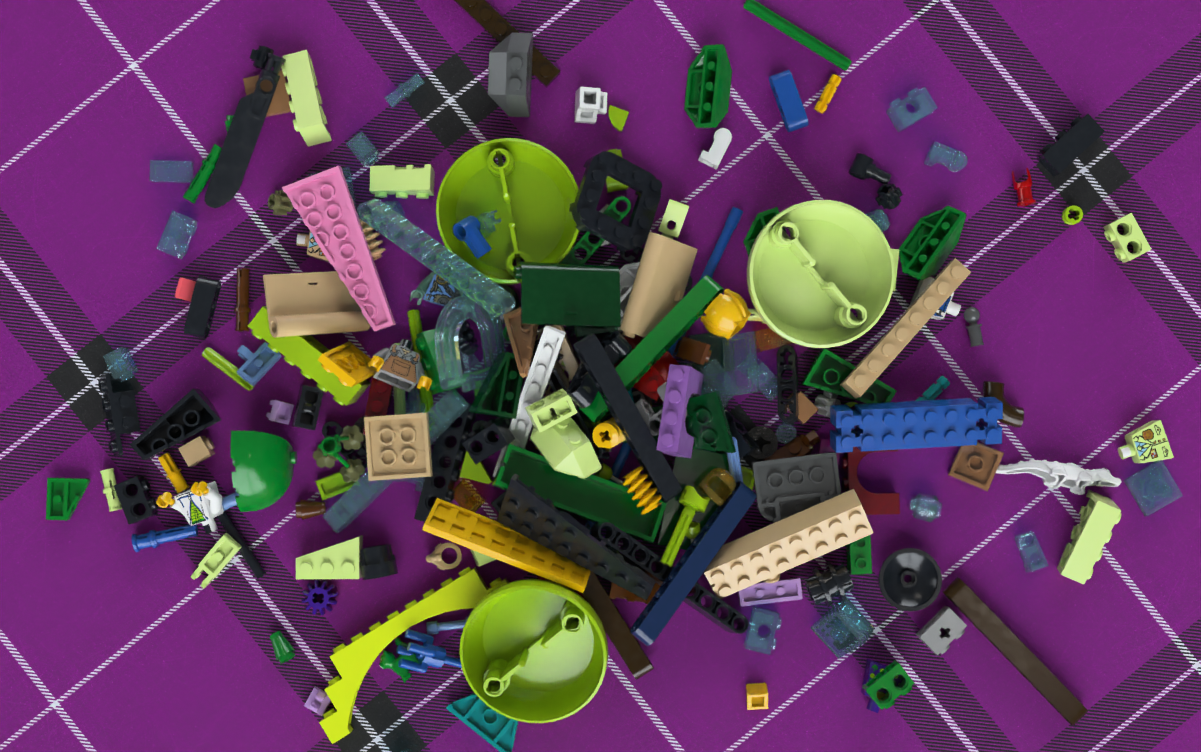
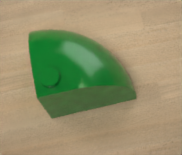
[231,431,297,512]

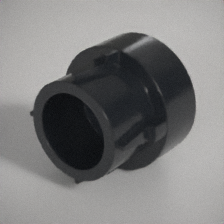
[360,544,398,580]

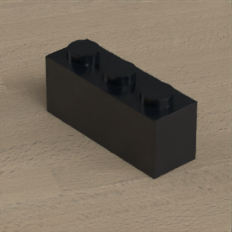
[1037,114,1105,177]

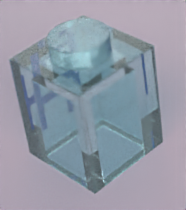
[346,131,380,167]
[103,347,138,381]

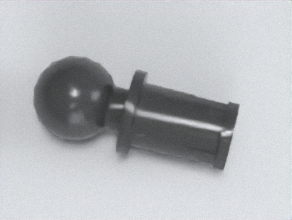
[963,307,984,347]

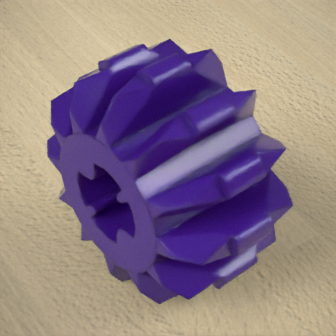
[302,579,338,615]

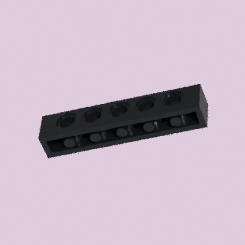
[414,397,477,522]

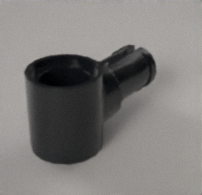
[848,153,892,185]

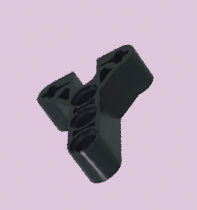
[567,331,632,409]

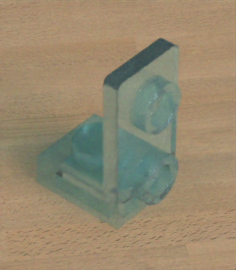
[737,353,777,401]

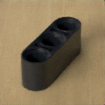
[184,276,221,339]

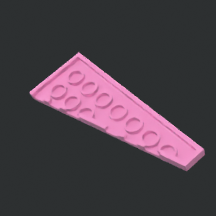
[282,166,396,332]

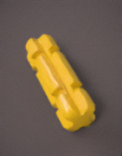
[814,74,842,114]

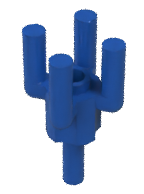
[396,629,462,673]

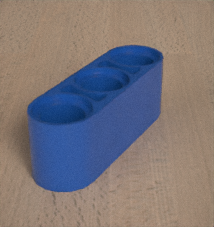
[769,70,809,133]

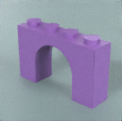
[656,364,704,458]

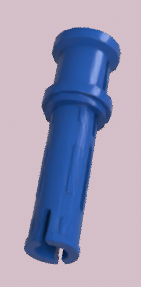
[131,525,198,552]

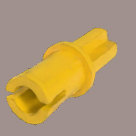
[158,453,189,494]

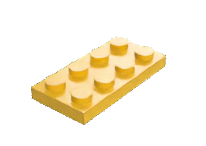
[318,341,377,387]

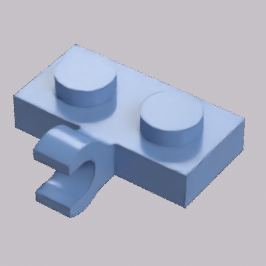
[237,342,281,387]

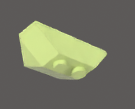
[530,417,602,479]

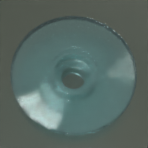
[406,388,425,414]

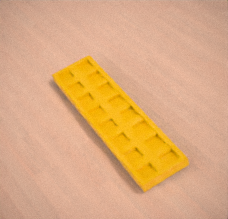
[422,498,591,593]

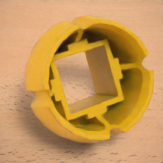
[701,289,751,340]

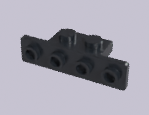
[98,373,141,457]

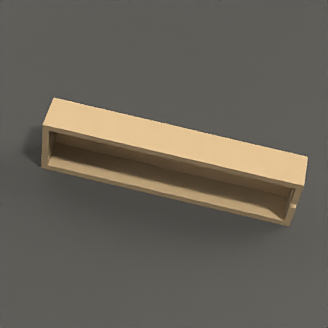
[704,489,873,599]

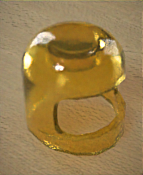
[698,467,736,506]

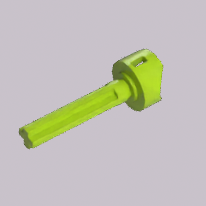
[661,485,711,567]

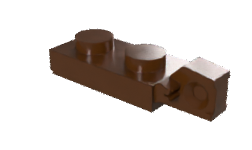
[764,430,820,460]

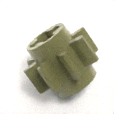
[268,190,293,216]

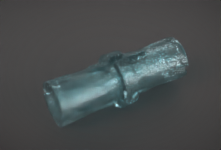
[384,73,425,108]

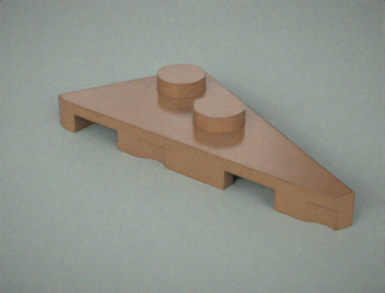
[503,307,539,378]

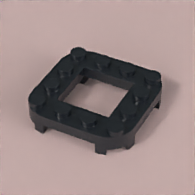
[569,151,662,251]

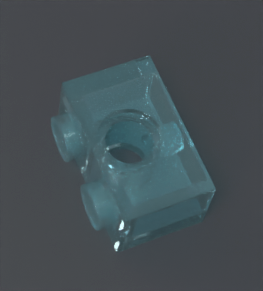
[886,87,938,133]
[743,606,782,655]

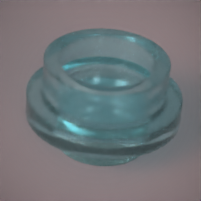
[775,423,797,444]

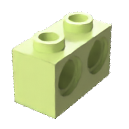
[1103,213,1151,263]
[525,388,578,432]

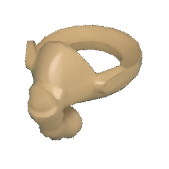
[425,543,462,570]

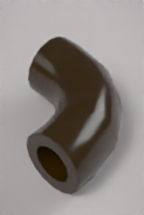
[983,381,1024,428]

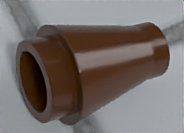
[295,499,326,520]

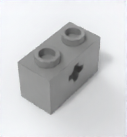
[916,606,967,655]

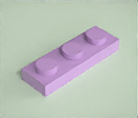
[738,578,803,606]

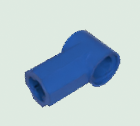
[453,215,492,259]

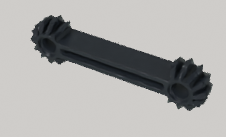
[530,339,612,464]

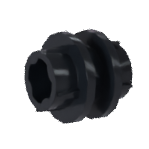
[804,561,854,607]

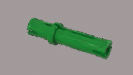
[183,144,222,204]

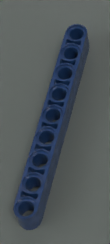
[630,481,757,646]

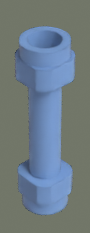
[426,617,468,634]

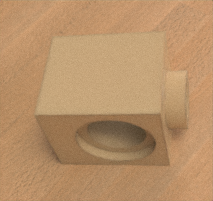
[178,436,215,467]

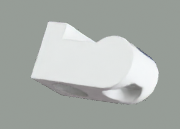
[698,128,732,170]

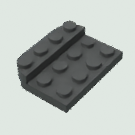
[752,452,841,522]

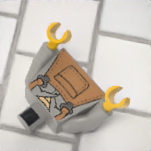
[367,339,432,393]

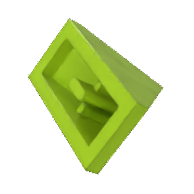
[460,450,493,484]

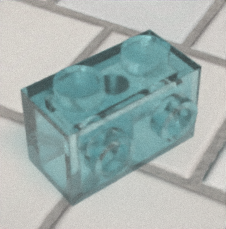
[156,210,198,260]

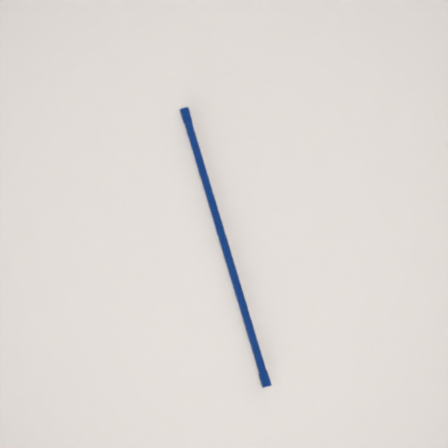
[585,207,743,535]

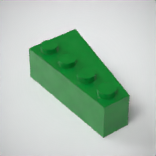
[801,348,897,403]

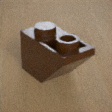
[672,336,711,365]

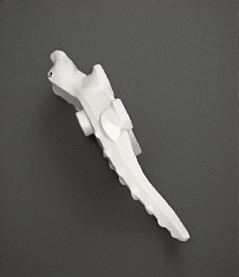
[996,459,1122,495]

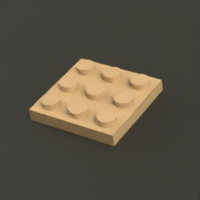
[364,412,433,481]

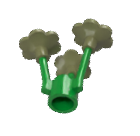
[313,425,365,483]

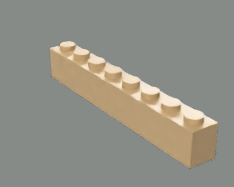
[840,258,971,399]

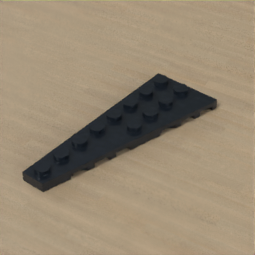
[496,474,656,601]

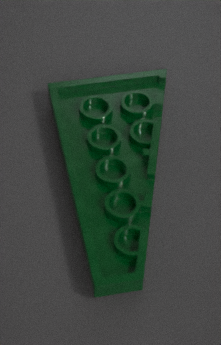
[601,390,736,453]

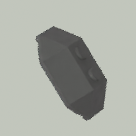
[488,32,533,117]

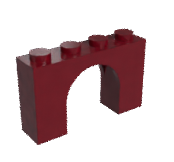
[841,447,900,515]

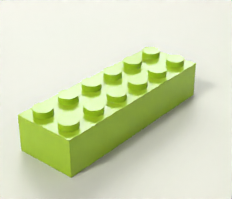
[248,306,371,406]

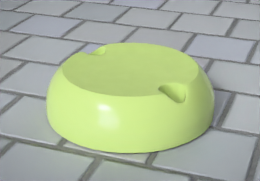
[747,200,895,348]

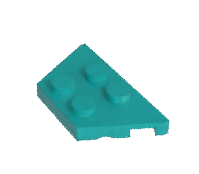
[446,693,518,752]

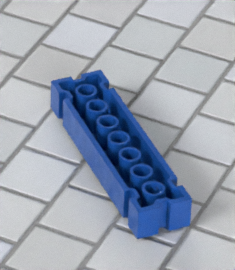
[830,397,1003,453]

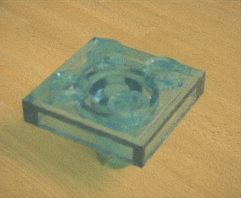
[1124,460,1183,516]

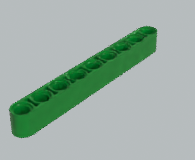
[503,196,631,342]
[579,275,724,423]

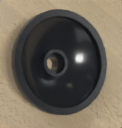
[878,548,942,611]

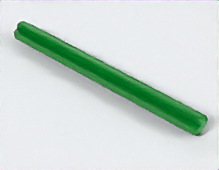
[743,0,852,71]

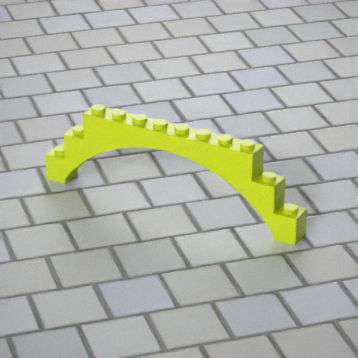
[319,567,509,744]

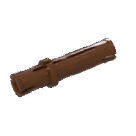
[234,268,251,332]

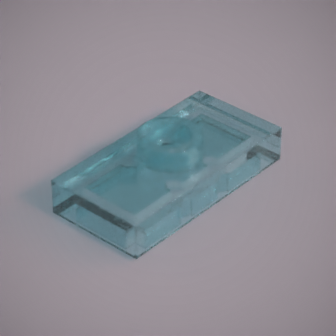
[149,160,193,183]

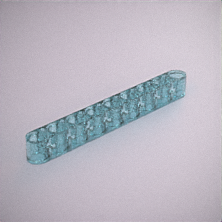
[357,199,516,317]
[323,389,469,533]

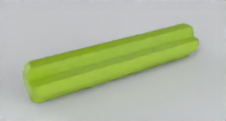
[202,347,255,391]

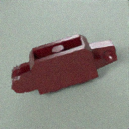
[363,377,393,435]

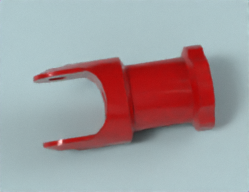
[1012,168,1036,207]

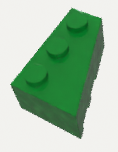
[415,326,469,395]

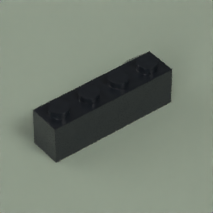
[130,388,222,460]

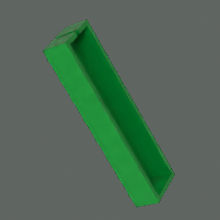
[492,444,667,543]

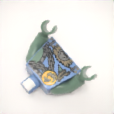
[409,260,475,318]

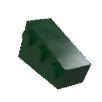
[469,352,523,419]

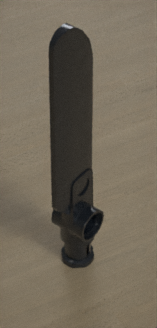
[204,52,286,208]

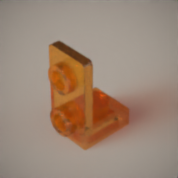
[752,328,792,353]

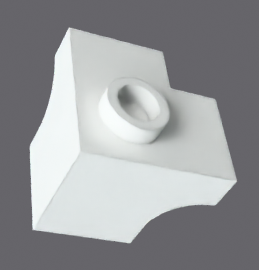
[574,87,607,124]

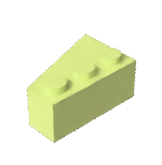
[369,164,435,199]
[296,535,363,579]

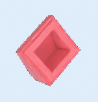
[175,277,196,302]

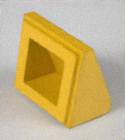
[746,683,768,710]

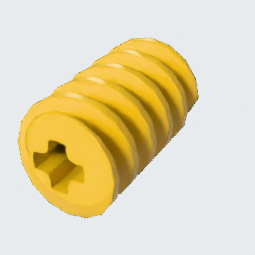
[592,417,626,448]
[622,466,663,515]

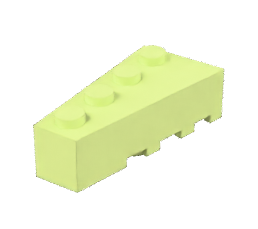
[281,50,332,147]
[1057,490,1121,584]

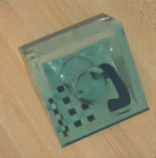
[811,597,875,659]

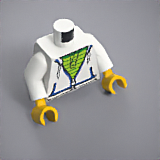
[156,481,224,534]

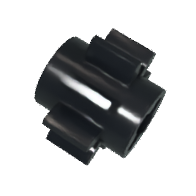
[250,46,276,70]
[875,184,903,209]

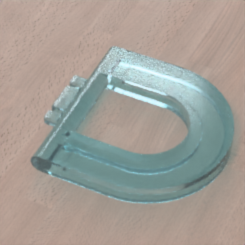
[435,295,505,392]

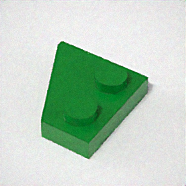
[46,478,90,520]

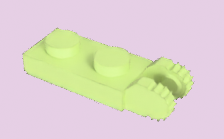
[191,533,242,589]

